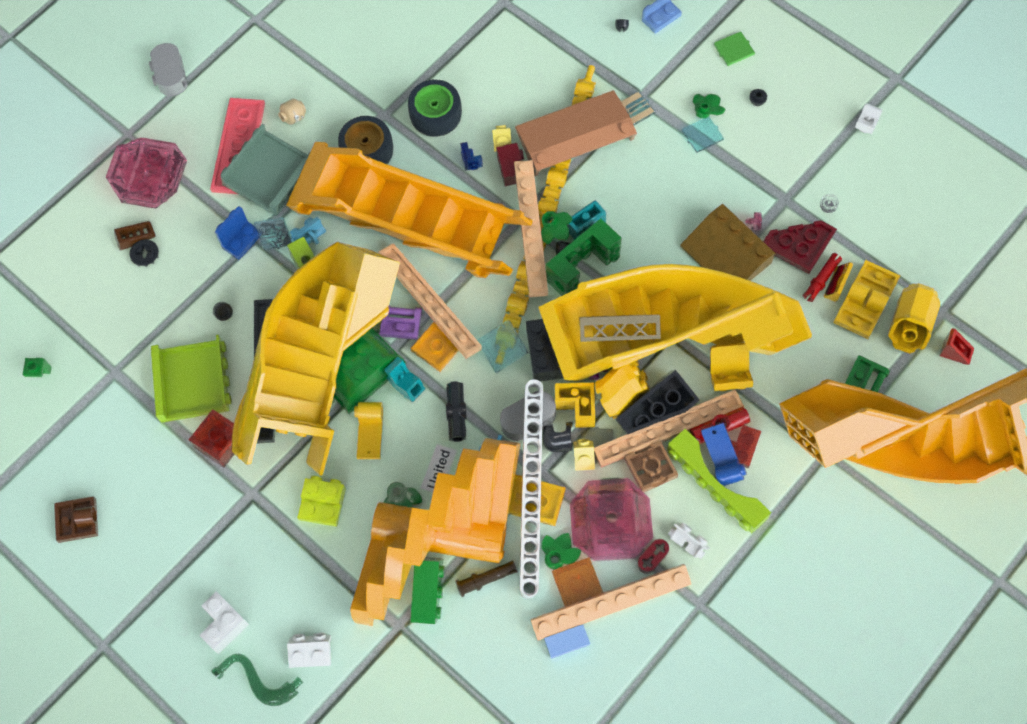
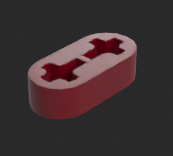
[638,539,669,574]

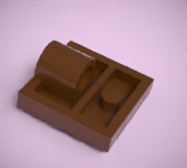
[54,496,98,543]

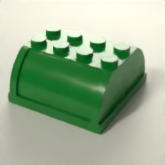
[333,328,407,415]

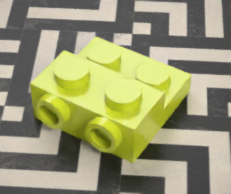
[297,476,346,527]

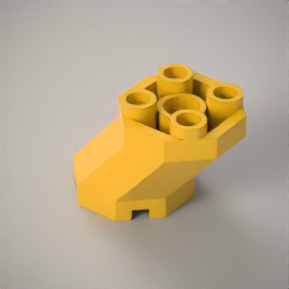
[888,283,940,354]
[595,360,650,419]

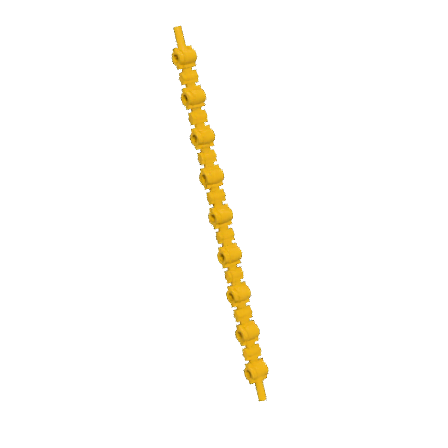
[495,65,596,365]

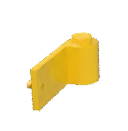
[354,402,383,459]

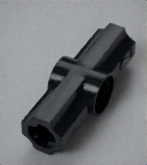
[446,381,467,442]

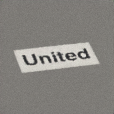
[420,444,457,492]

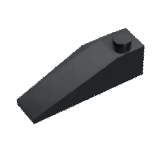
[615,370,700,434]

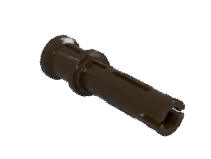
[455,560,517,598]

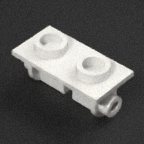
[668,522,710,559]

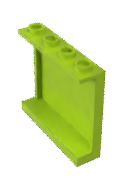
[151,334,232,423]

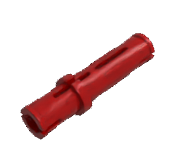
[803,253,842,302]

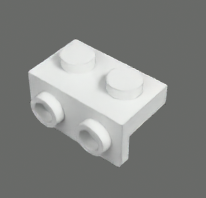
[287,633,332,668]

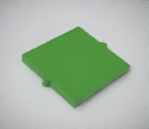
[714,31,755,66]

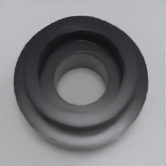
[749,89,767,106]

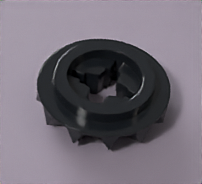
[129,239,160,267]

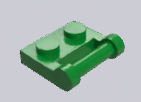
[845,355,890,392]

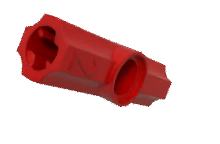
[690,406,751,444]

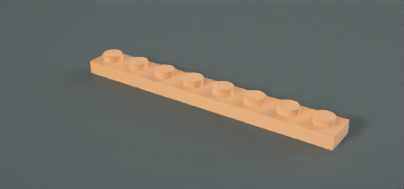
[514,160,548,297]
[378,243,482,359]
[594,390,744,468]
[530,564,691,640]

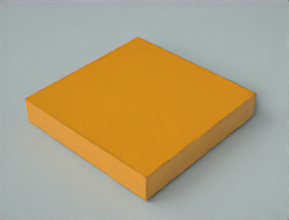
[410,322,459,372]

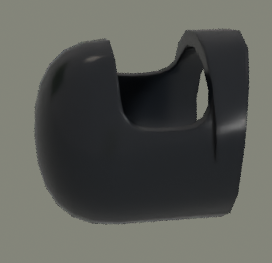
[543,422,573,453]

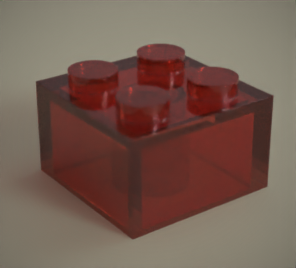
[188,409,235,468]

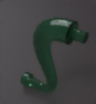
[211,653,303,706]

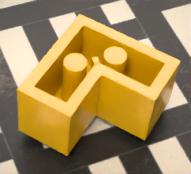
[555,383,595,428]

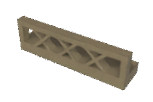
[579,314,661,342]

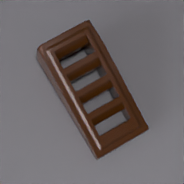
[114,221,156,250]

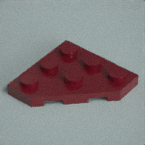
[763,220,837,274]

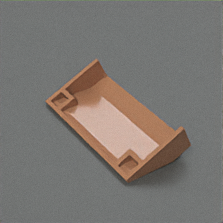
[515,90,637,176]

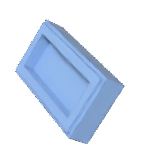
[544,625,590,659]

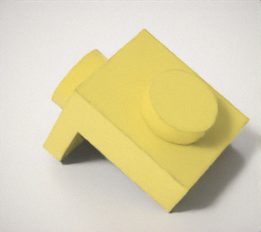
[492,125,512,152]
[573,439,595,471]

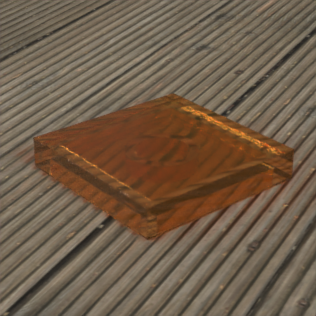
[551,557,604,607]

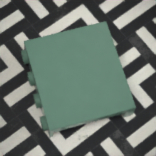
[221,123,311,216]

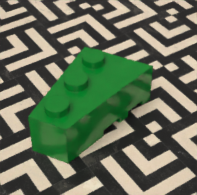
[410,558,445,624]

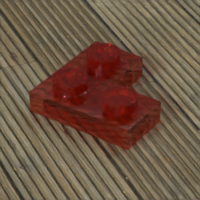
[731,425,761,469]

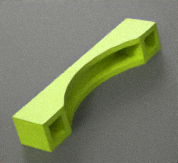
[667,429,771,534]

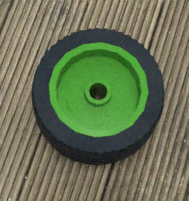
[408,79,462,137]

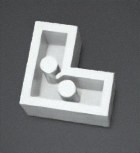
[199,591,249,654]

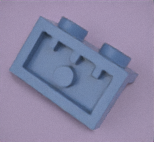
[642,0,682,34]

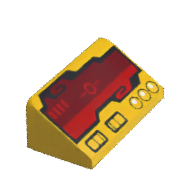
[824,262,853,302]

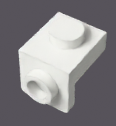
[855,104,882,134]

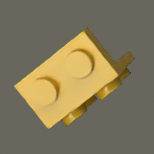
[710,342,753,391]

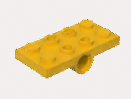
[833,260,900,339]

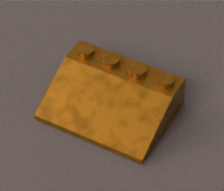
[680,203,775,281]

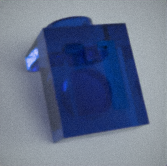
[460,142,483,171]

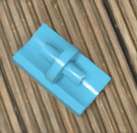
[290,217,326,245]

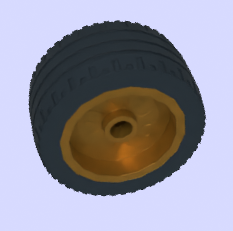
[338,116,393,164]

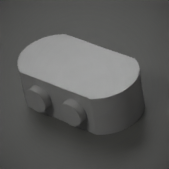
[149,43,188,96]
[500,391,556,441]

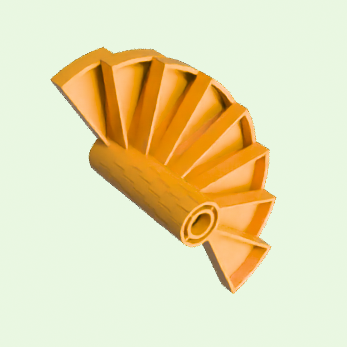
[350,438,521,626]

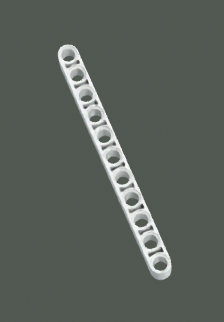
[519,379,543,599]

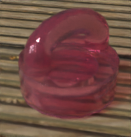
[745,212,762,230]

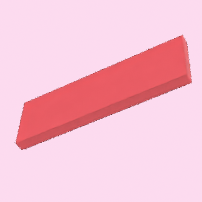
[210,98,265,194]

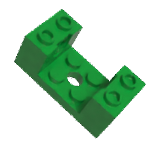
[546,218,622,296]

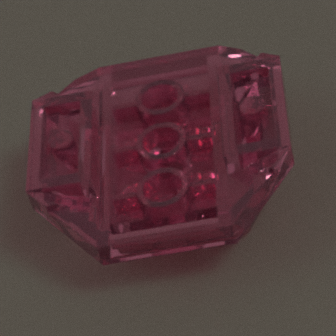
[106,137,187,209]
[570,478,653,562]

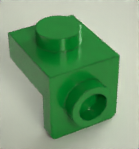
[22,358,52,377]

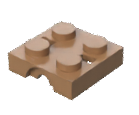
[625,441,678,493]

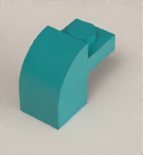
[385,357,425,402]

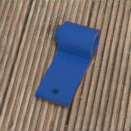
[701,422,747,486]

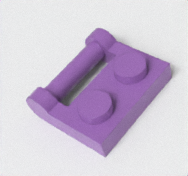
[379,305,422,340]

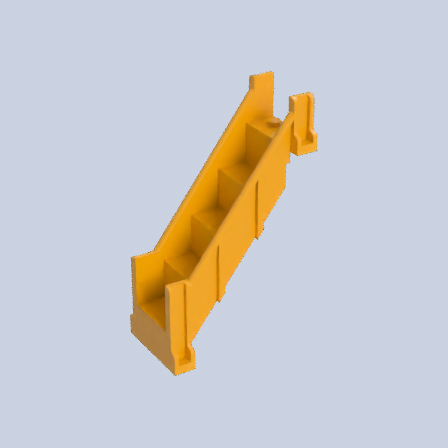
[286,142,533,278]

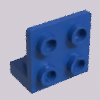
[215,206,263,260]

